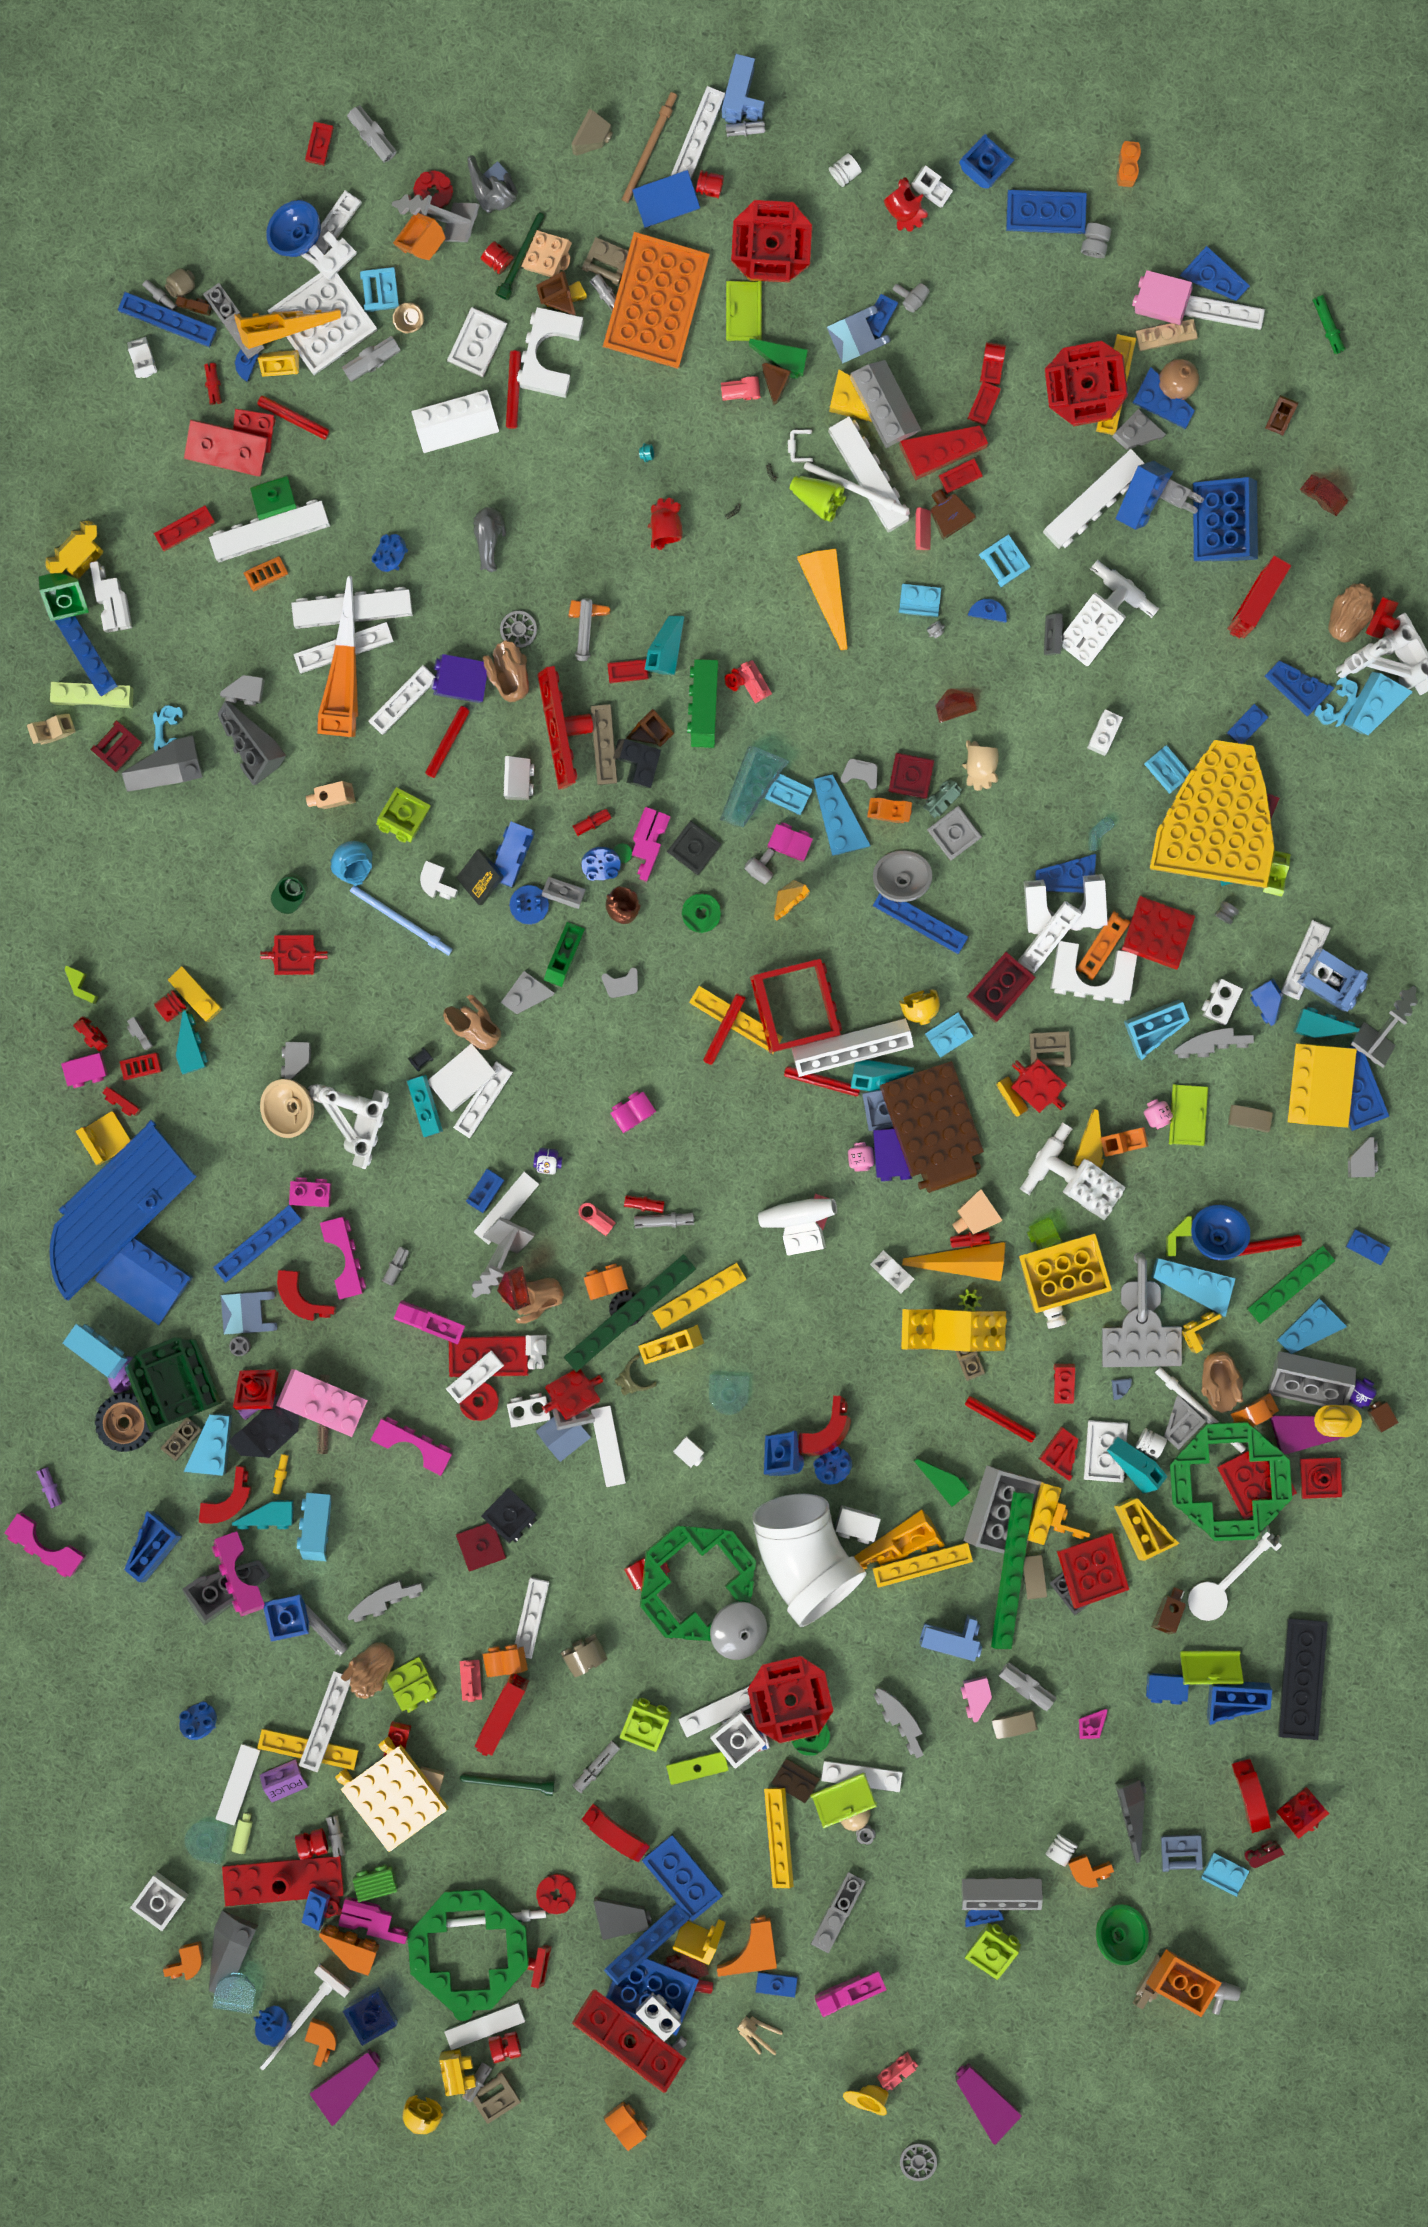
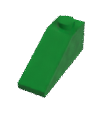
[749,339,808,379]
[544,922,585,987]
[913,1458,970,1507]

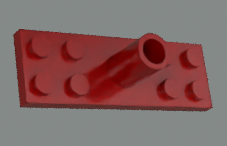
[537,666,593,790]
[222,1855,344,1906]
[571,1989,686,2093]

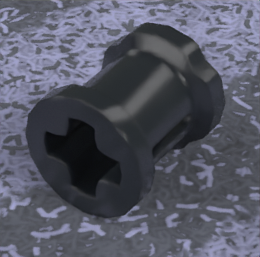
[408,1046,434,1072]

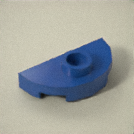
[235,349,261,383]
[968,599,1007,623]
[965,1910,1004,1927]

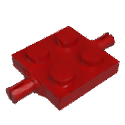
[260,935,328,975]
[1011,1058,1067,1113]
[542,1369,603,1420]

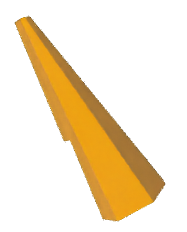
[234,309,341,349]
[797,549,847,650]
[774,880,810,921]
[902,1242,1005,1281]
[854,1510,945,1569]

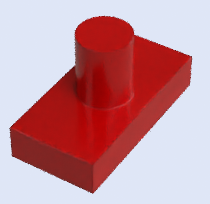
[1365,597,1400,639]
[527,1945,551,1989]

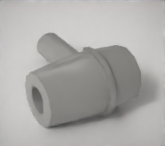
[893,283,930,313]
[744,848,775,885]
[1212,1981,1241,2015]

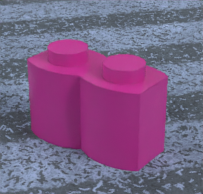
[767,822,813,862]
[610,1091,656,1134]

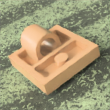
[522,231,572,277]

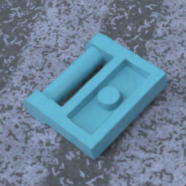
[360,267,399,312]
[979,534,1030,587]

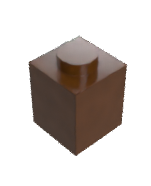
[1367,1400,1399,1433]

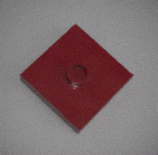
[888,753,934,799]
[456,1523,506,1572]

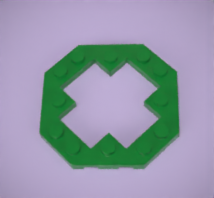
[1170,1421,1292,1541]
[640,1525,756,1641]
[408,1889,529,2012]

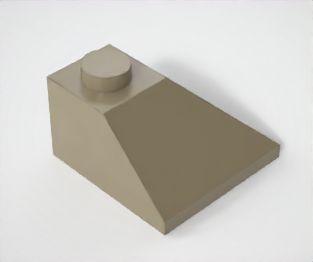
[572,109,613,156]

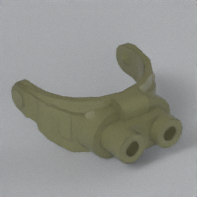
[615,1355,657,1396]

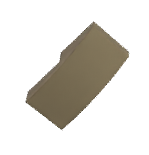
[1228,1105,1273,1133]
[955,1351,985,1381]
[161,1418,202,1462]
[1023,1555,1047,1600]
[992,1710,1038,1739]

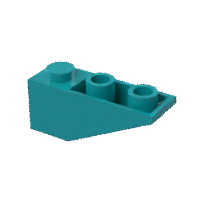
[645,616,684,675]
[1293,1007,1360,1038]
[176,1011,208,1075]
[851,1060,914,1091]
[1107,1437,1168,1494]
[232,1500,294,1529]

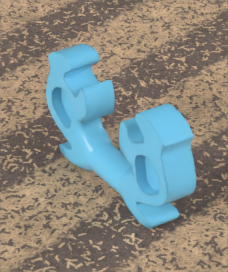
[1314,677,1359,727]
[153,706,184,751]

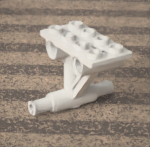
[1061,560,1159,666]
[1336,613,1428,695]
[308,1084,389,1169]
[1019,1123,1125,1220]

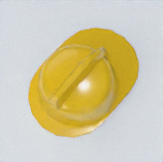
[1314,1405,1362,1437]
[843,2085,889,2116]

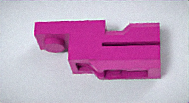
[632,807,671,882]
[394,1300,465,1344]
[338,1896,408,1944]
[815,1970,887,2017]

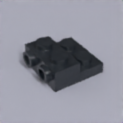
[481,1487,537,1544]

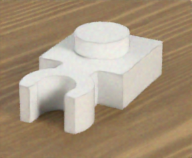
[526,1335,546,1369]

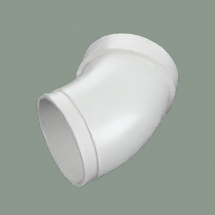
[752,1494,867,1627]

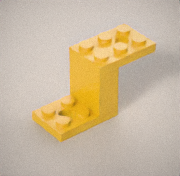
[901,1309,1007,1352]

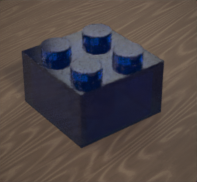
[342,1987,398,2046]

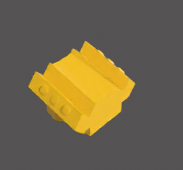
[45,521,103,579]

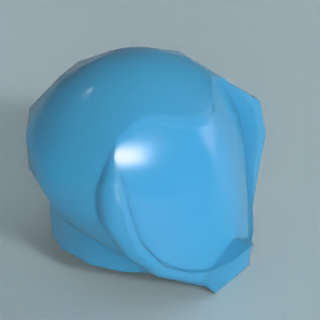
[330,840,373,886]

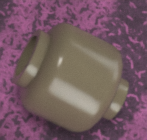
[165,268,195,297]

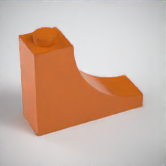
[717,1915,777,1977]

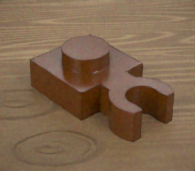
[175,296,212,316]

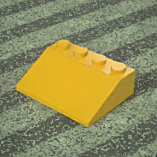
[1288,1043,1357,1128]
[1019,1233,1112,1313]

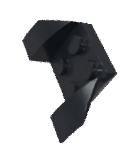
[228,1393,299,1458]

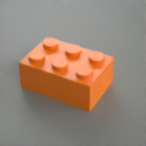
[1146,1949,1222,2017]

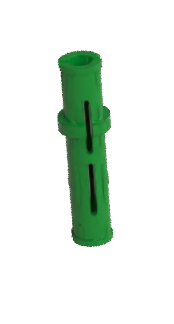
[1312,295,1346,355]

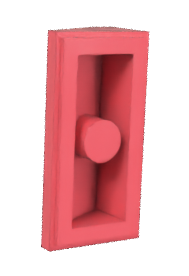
[915,507,931,550]

